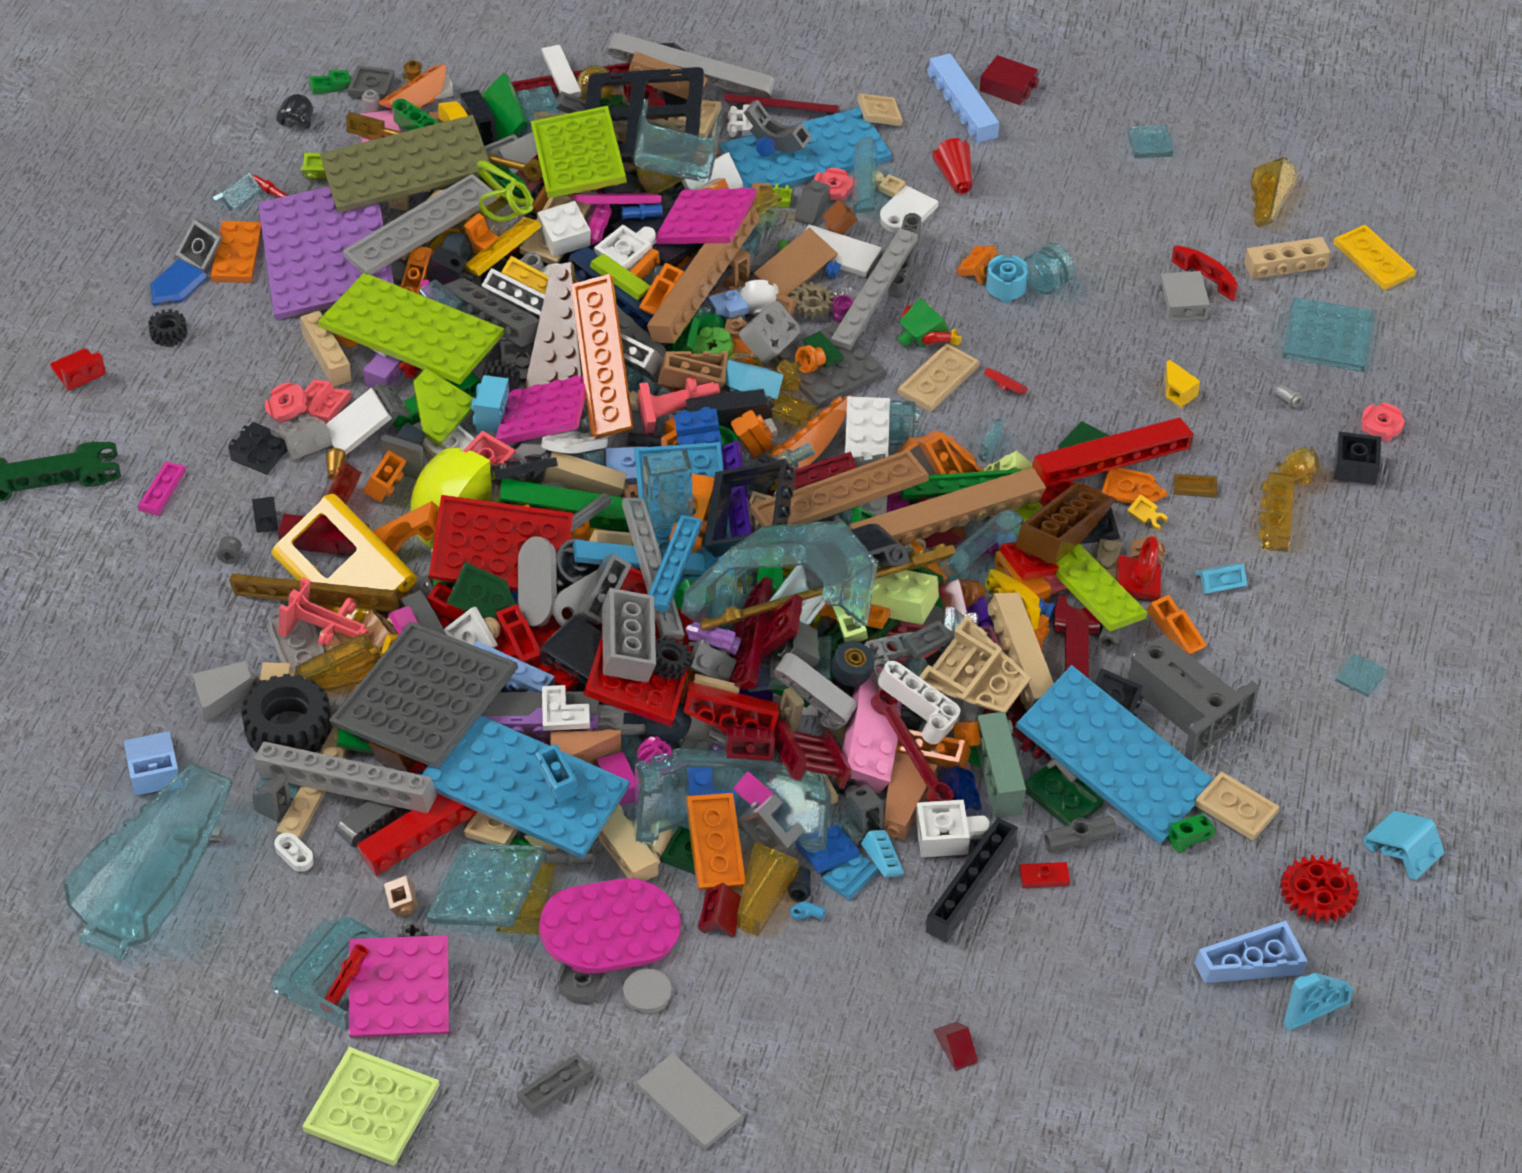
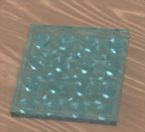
[1282,297,1375,372]
[426,844,547,927]

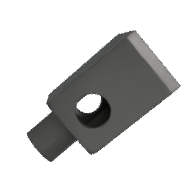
[845,784,884,835]

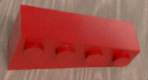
[683,681,779,734]

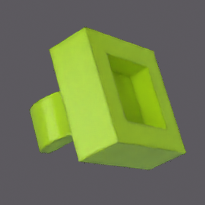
[770,184,793,208]

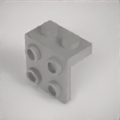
[274,414,332,460]

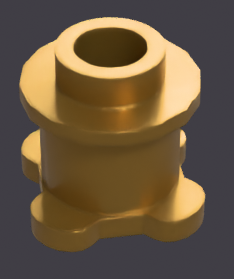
[403,60,423,83]

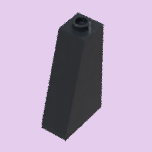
[460,90,497,146]
[686,389,775,431]

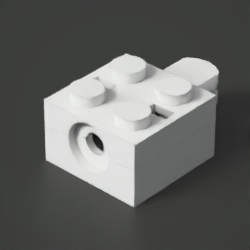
[594,225,656,271]
[915,800,989,857]

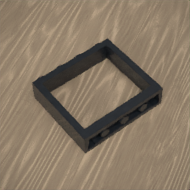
[704,459,796,557]

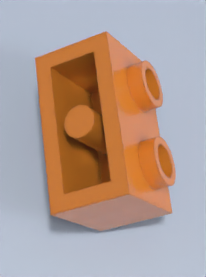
[363,450,407,503]

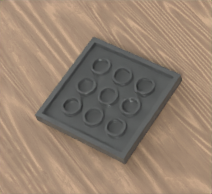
[770,322,886,409]

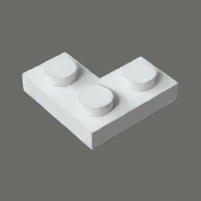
[542,685,590,731]

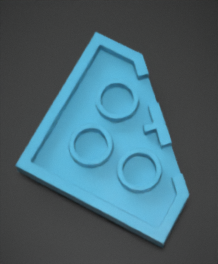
[1284,973,1354,1031]

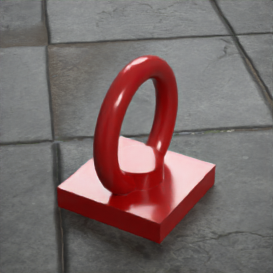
[1116,536,1161,602]

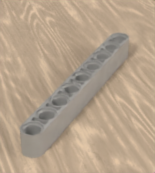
[607,33,775,98]

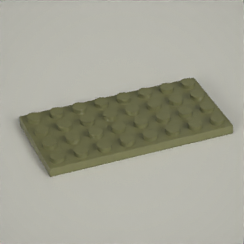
[320,115,493,213]

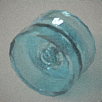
[1024,242,1075,295]

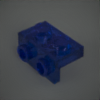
[938,765,982,811]

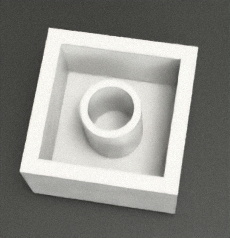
[537,201,591,257]

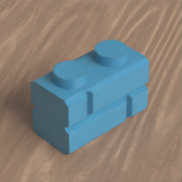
[535,744,579,803]

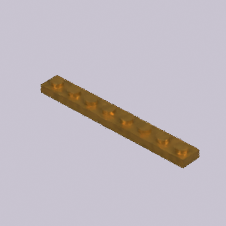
[229,573,400,612]

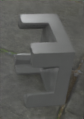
[737,794,805,857]

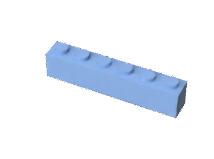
[927,53,999,143]

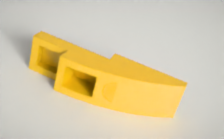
[985,569,1041,630]

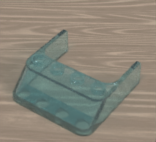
[633,99,721,182]
[272,917,388,1031]

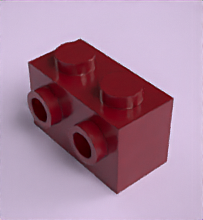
[725,725,775,761]

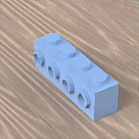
[473,641,555,692]

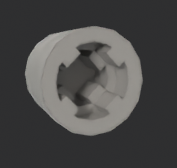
[361,90,382,113]

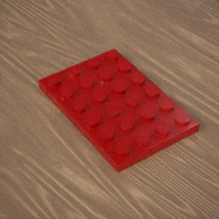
[428,495,573,595]

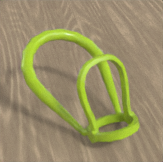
[476,160,534,222]

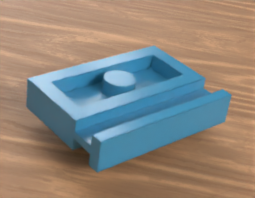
[822,853,879,901]

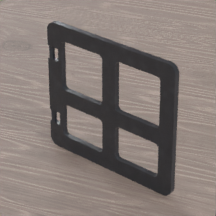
[585,67,704,157]

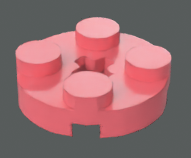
[814,168,853,201]
[265,382,307,423]
[1361,403,1405,441]

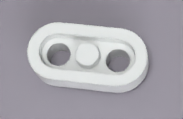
[274,833,314,872]

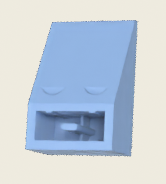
[124,731,181,796]

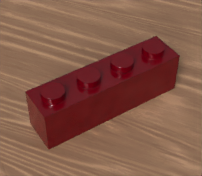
[278,514,370,556]

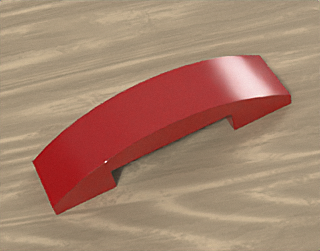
[1171,245,1238,302]

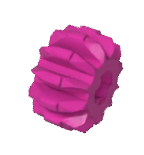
[636,736,677,776]

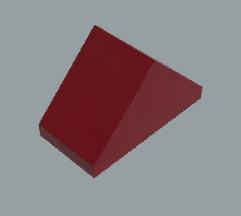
[934,1022,978,1071]

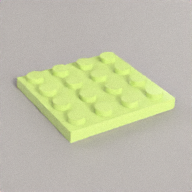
[302,1047,440,1166]

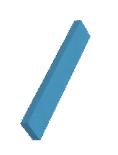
[648,515,702,613]
[573,540,706,576]

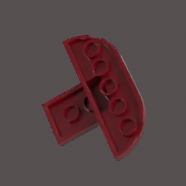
[729,576,803,690]

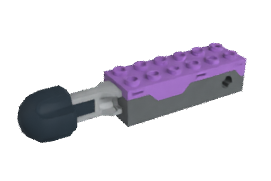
[481,692,692,746]

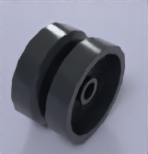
[555,538,600,592]

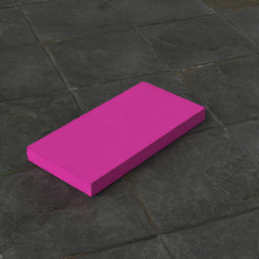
[572,193,661,204]

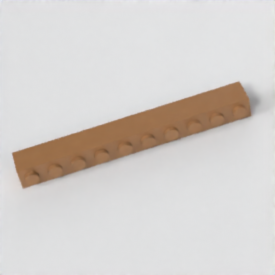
[647,204,759,343]
[848,467,1046,544]

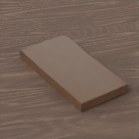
[753,227,838,297]

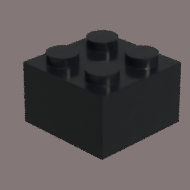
[1333,431,1381,485]

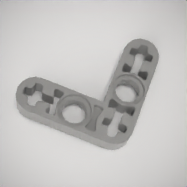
[864,632,914,690]

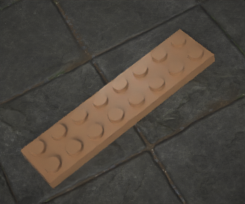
[751,449,929,531]

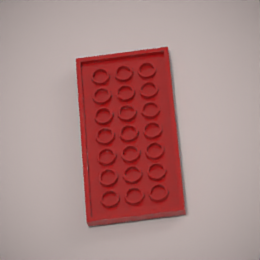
[583,568,709,727]

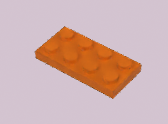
[211,221,262,283]
[685,793,746,890]

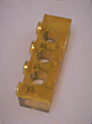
[1258,472,1295,552]

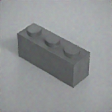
[575,553,632,626]

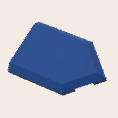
[150,259,208,305]

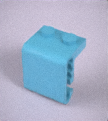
[1363,811,1445,880]

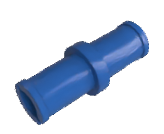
[621,204,663,220]

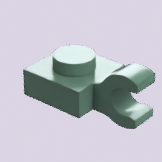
[753,205,780,238]

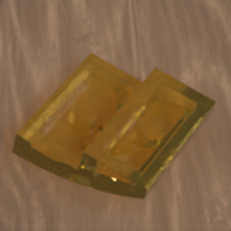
[772,392,819,426]

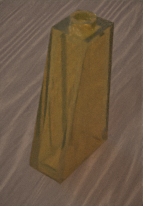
[295,633,383,692]
[737,842,798,936]

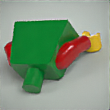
[897,298,962,348]

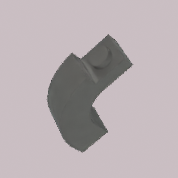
[744,100,812,152]

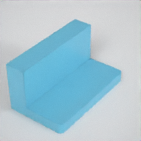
[1195,563,1247,594]

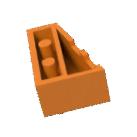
[917,430,983,475]

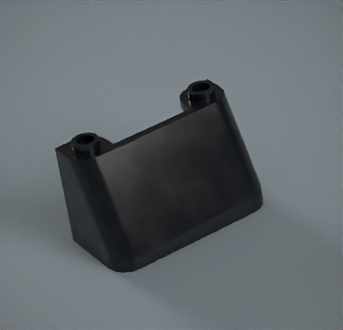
[800,523,910,589]
[539,615,617,708]

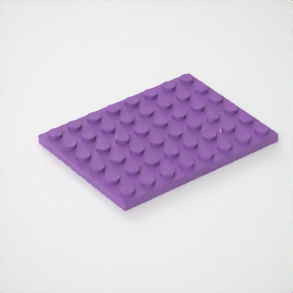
[258,187,394,320]

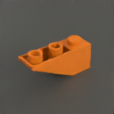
[401,246,434,295]

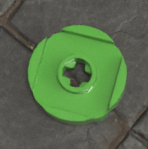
[692,327,734,359]

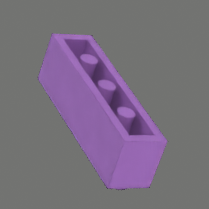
[363,353,405,388]

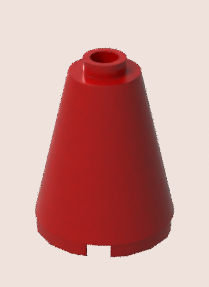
[932,138,973,194]

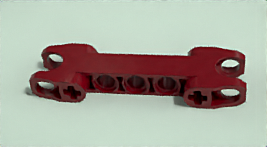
[1054,594,1100,683]

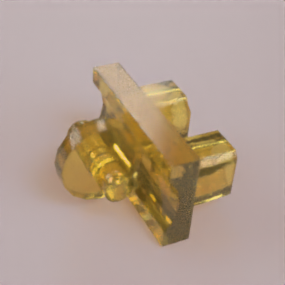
[769,359,802,392]

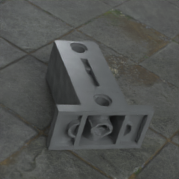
[1128,634,1259,761]

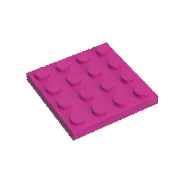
[655,188,757,244]
[496,376,586,444]
[349,935,449,1038]

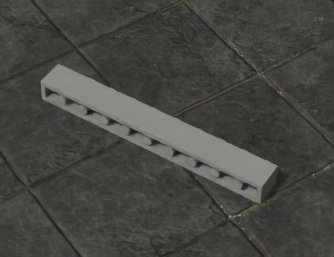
[482,268,664,376]

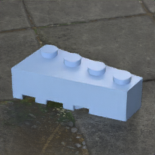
[1194,921,1308,983]

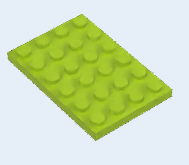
[531,106,627,198]

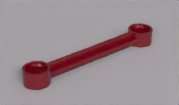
[870,688,953,802]

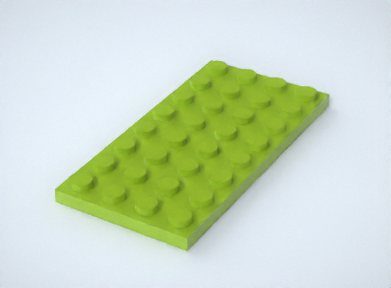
[318,273,504,384]

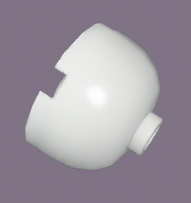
[738,280,779,317]

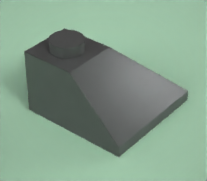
[176,219,223,272]

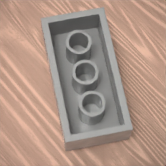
[602,588,656,682]

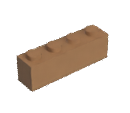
[628,52,708,99]

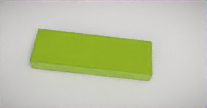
[590,253,651,300]

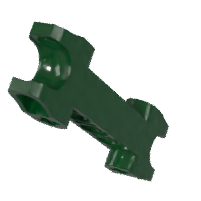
[0,441,121,502]

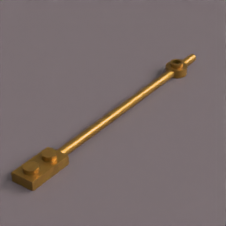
[346,112,543,181]
[699,544,956,631]

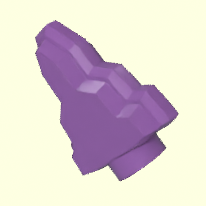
[685,622,741,656]

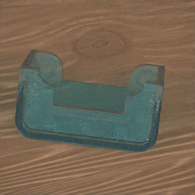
[937,509,1024,583]

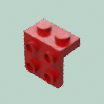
[50,348,106,391]

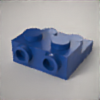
[674,407,722,447]

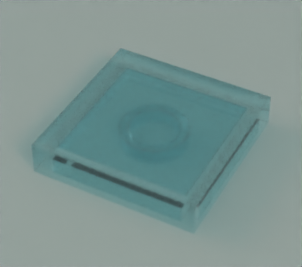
[1128,125,1173,158]

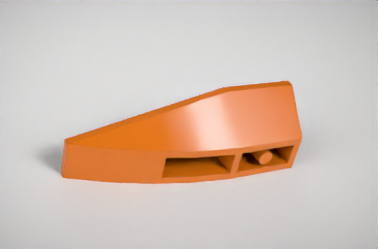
[767,395,852,481]

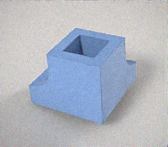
[708,289,749,325]

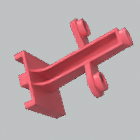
[637,377,720,435]
[278,577,369,646]

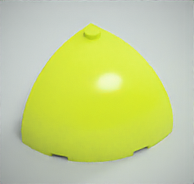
[410,447,493,549]

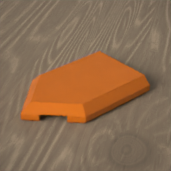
[1102,468,1168,504]

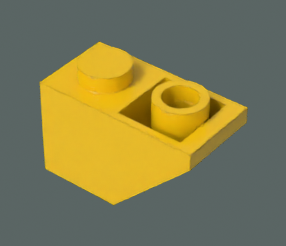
[1164,359,1200,408]

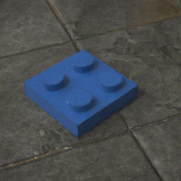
[795,825,859,874]

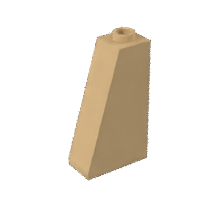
[541,451,628,497]

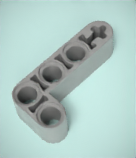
[773,653,857,731]

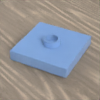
[606,447,644,484]

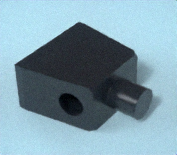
[427,246,476,290]

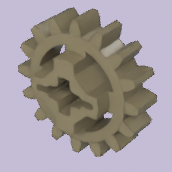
[791,282,834,319]

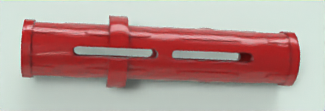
[322,944,369,1011]

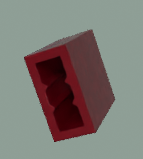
[979,55,1039,106]

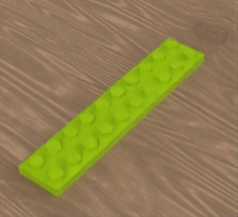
[999,502,1147,632]

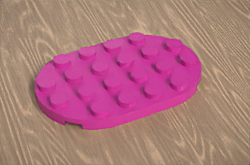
[539,878,681,974]

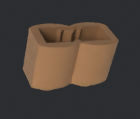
[360,609,398,659]

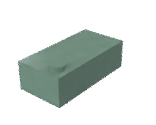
[975,712,1026,818]

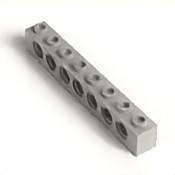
[254,742,437,813]

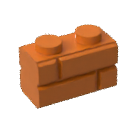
[731,410,774,458]

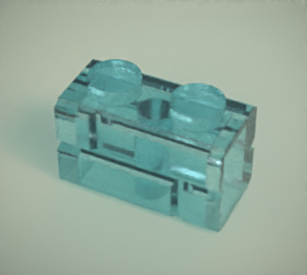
[889,400,919,445]

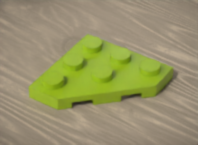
[413,368,473,447]

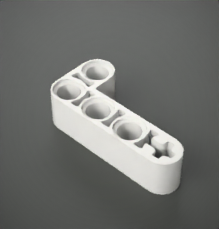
[878,661,960,744]

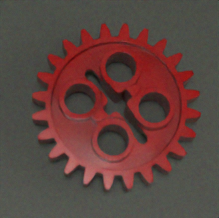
[1280,855,1359,924]

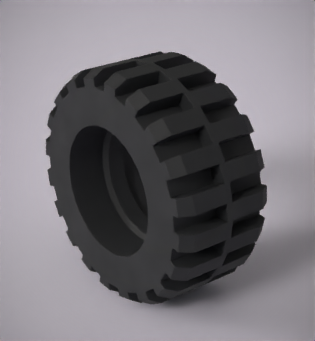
[241,674,332,753]

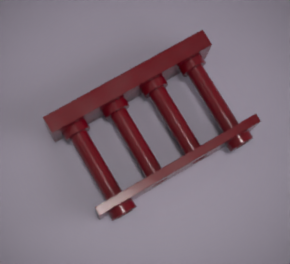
[774,718,852,789]

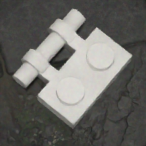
[727,105,753,137]

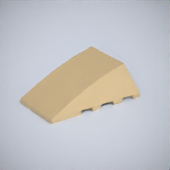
[919,614,1031,713]

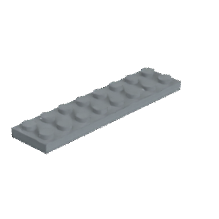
[342,174,497,275]

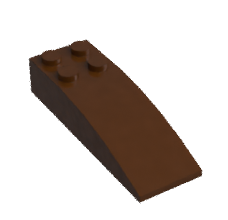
[1016,482,1115,564]

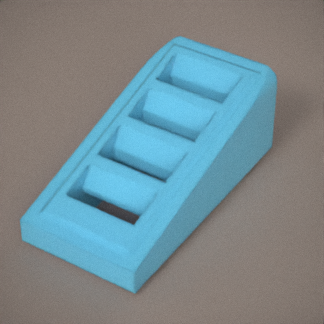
[861,830,904,877]

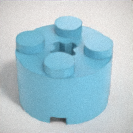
[986,255,1028,303]

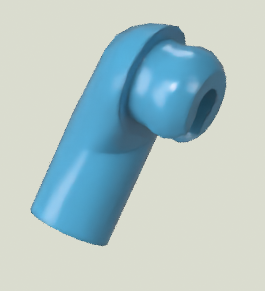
[790,901,826,920]

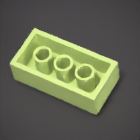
[837,560,939,625]

